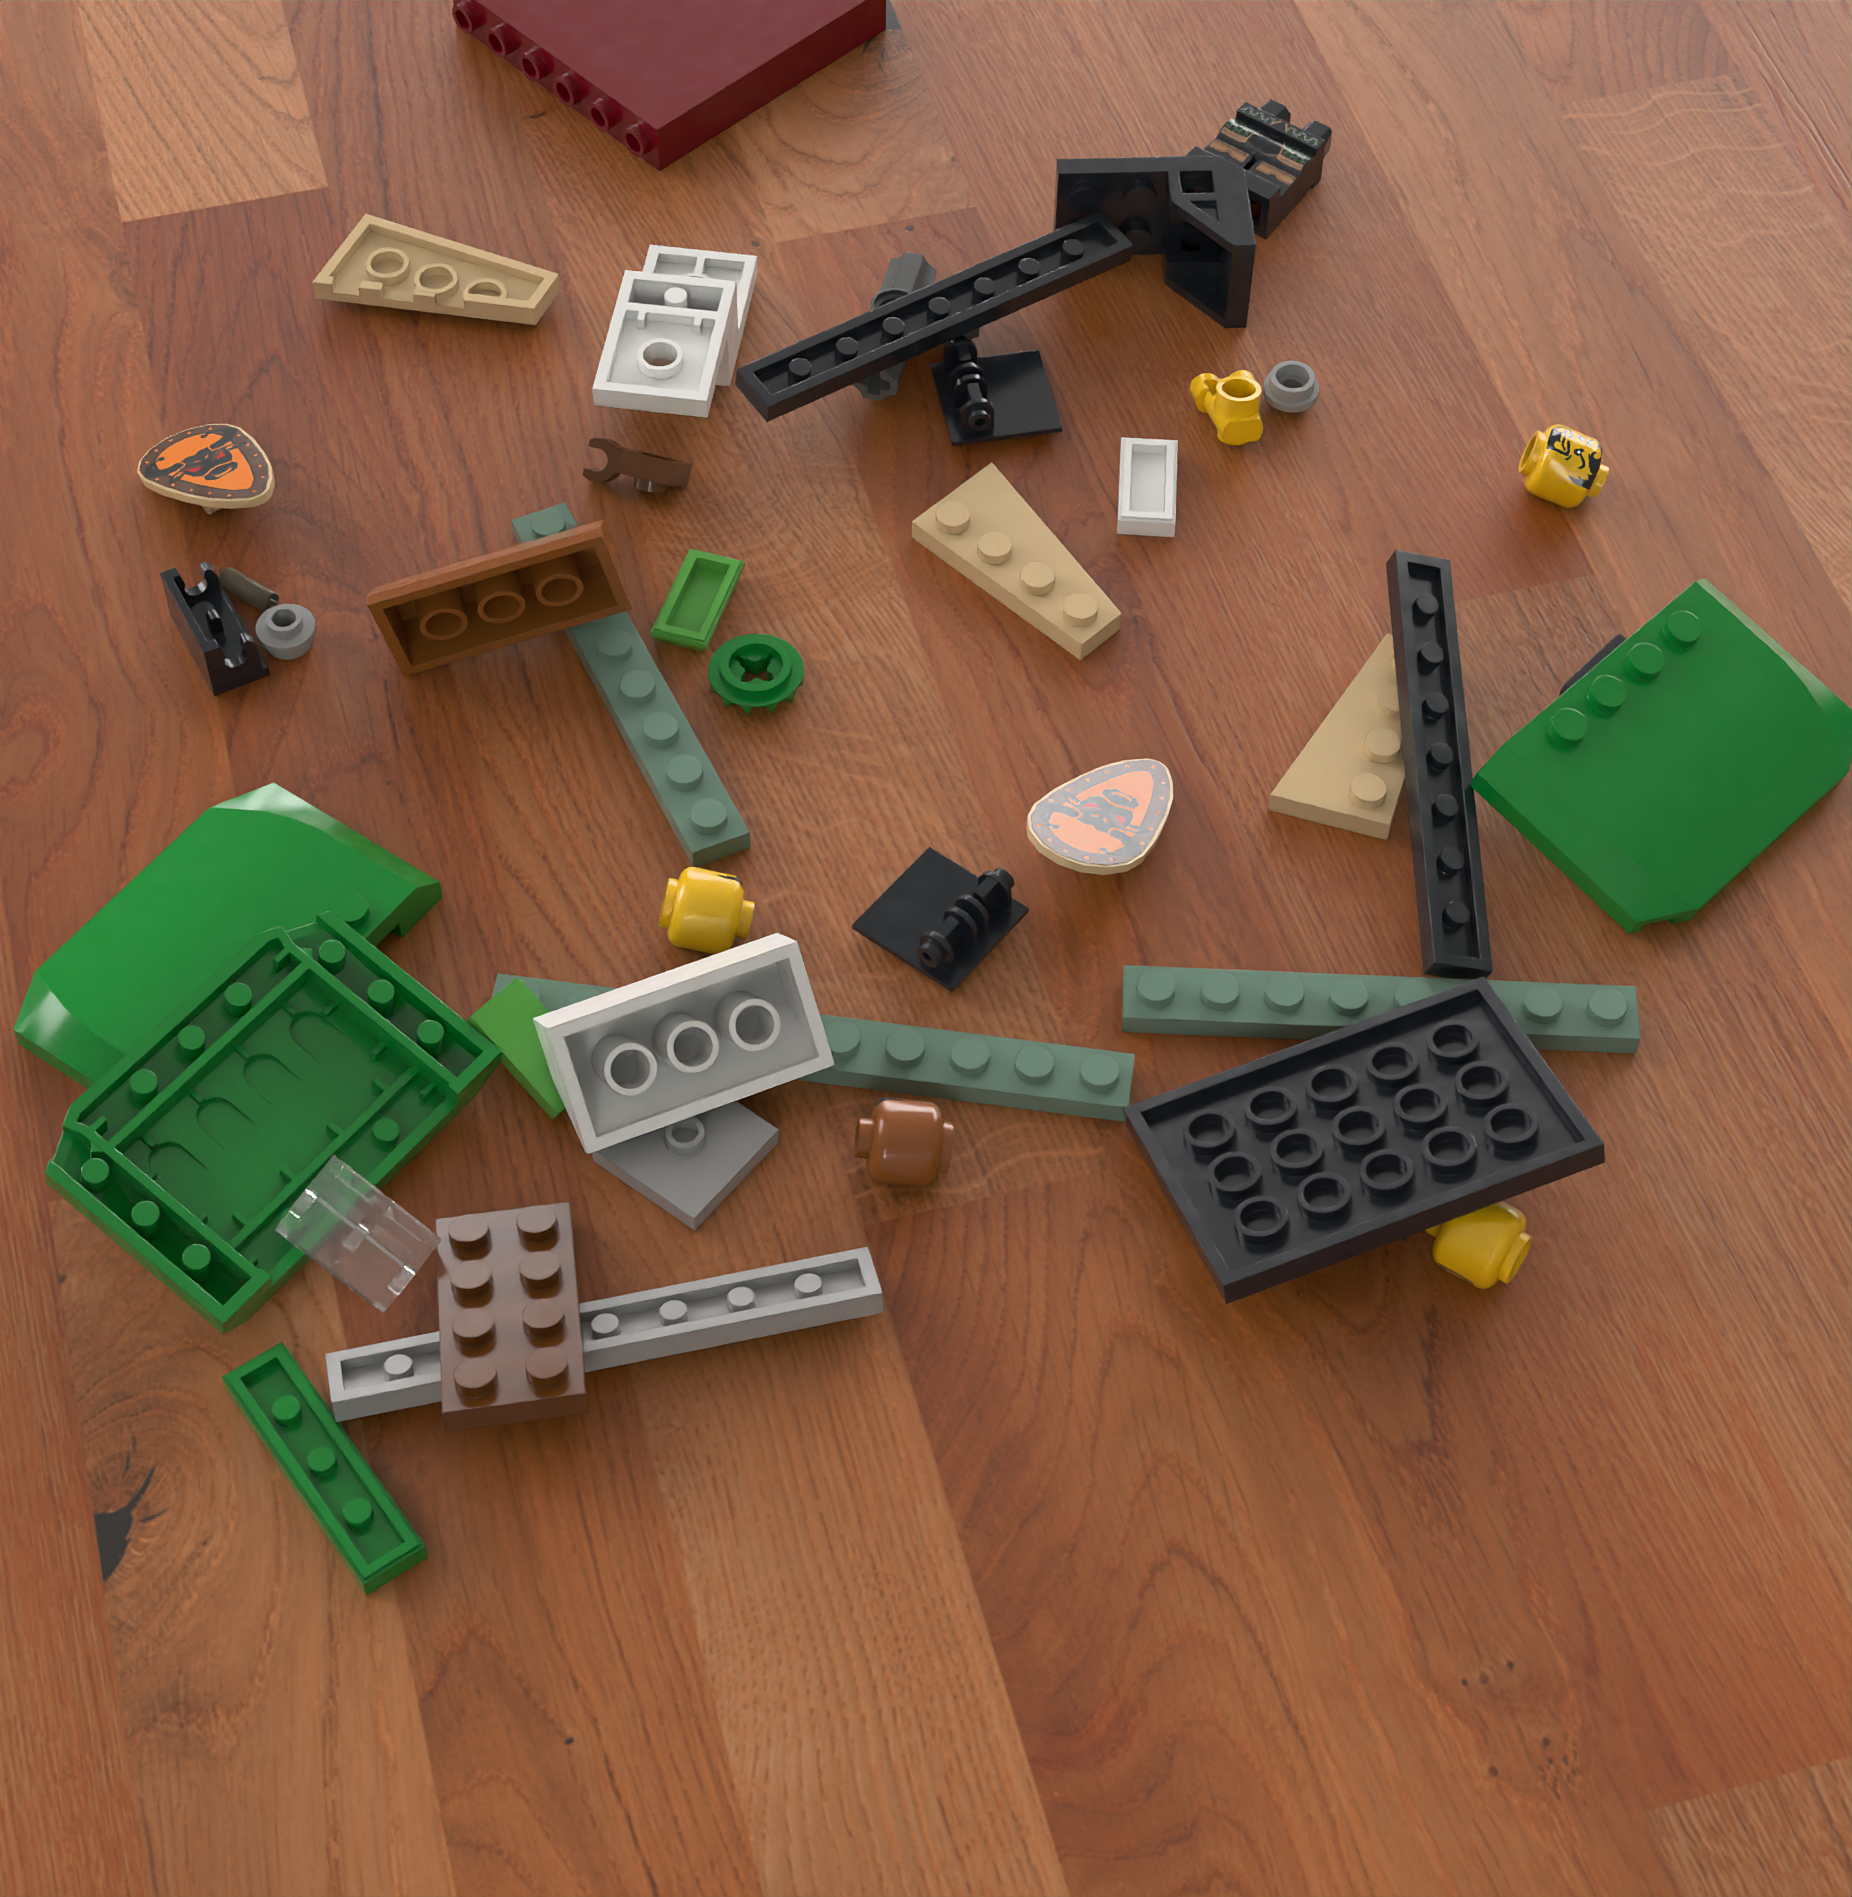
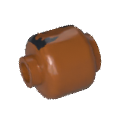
[854,1097,953,1188]

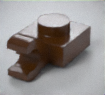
[582,438,692,495]

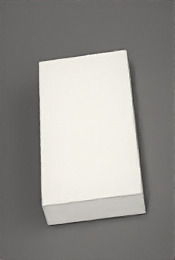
[1117,437,1178,537]

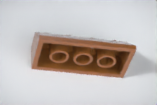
[366,519,632,676]

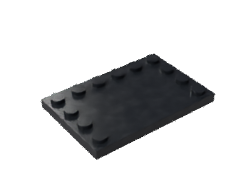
[1123,977,1605,1304]

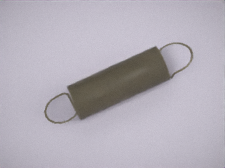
[212,566,280,612]

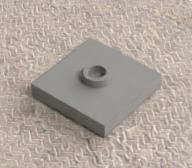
[592,1101,779,1231]

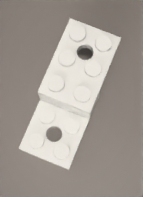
[592,245,758,418]

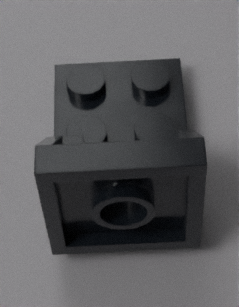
[1053,155,1256,328]

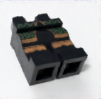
[1185,99,1332,239]

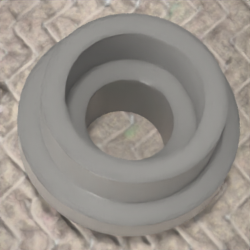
[1263,361,1319,413]
[255,604,317,660]

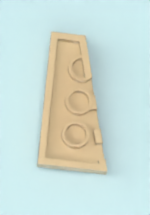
[312,214,560,325]
[912,463,1122,660]
[1268,634,1406,840]

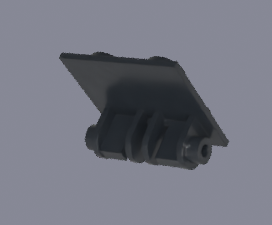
[930,336,1062,446]
[852,847,1029,992]

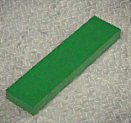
[221,1342,428,1595]

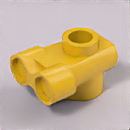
[1190,370,1263,445]

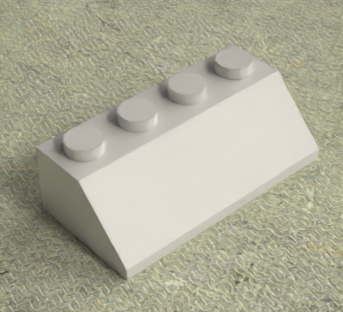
[533,933,835,1154]

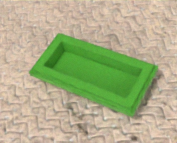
[650,548,745,652]

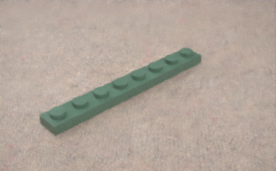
[511,503,751,867]
[1121,965,1641,1053]

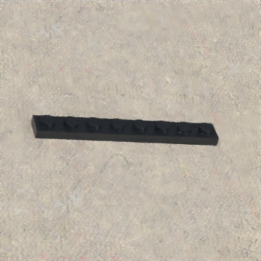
[735,211,1134,422]
[1386,550,1493,980]

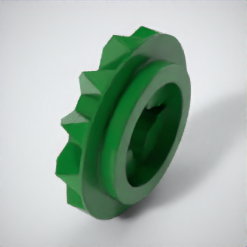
[708,634,804,715]

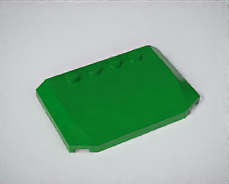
[1469,578,1852,934]
[13,782,442,1089]
[45,910,502,1334]

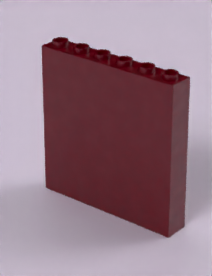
[452,0,886,171]

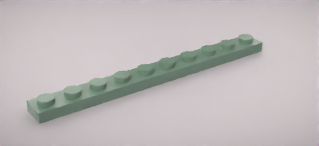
[491,973,1135,1122]

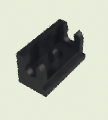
[160,562,270,696]

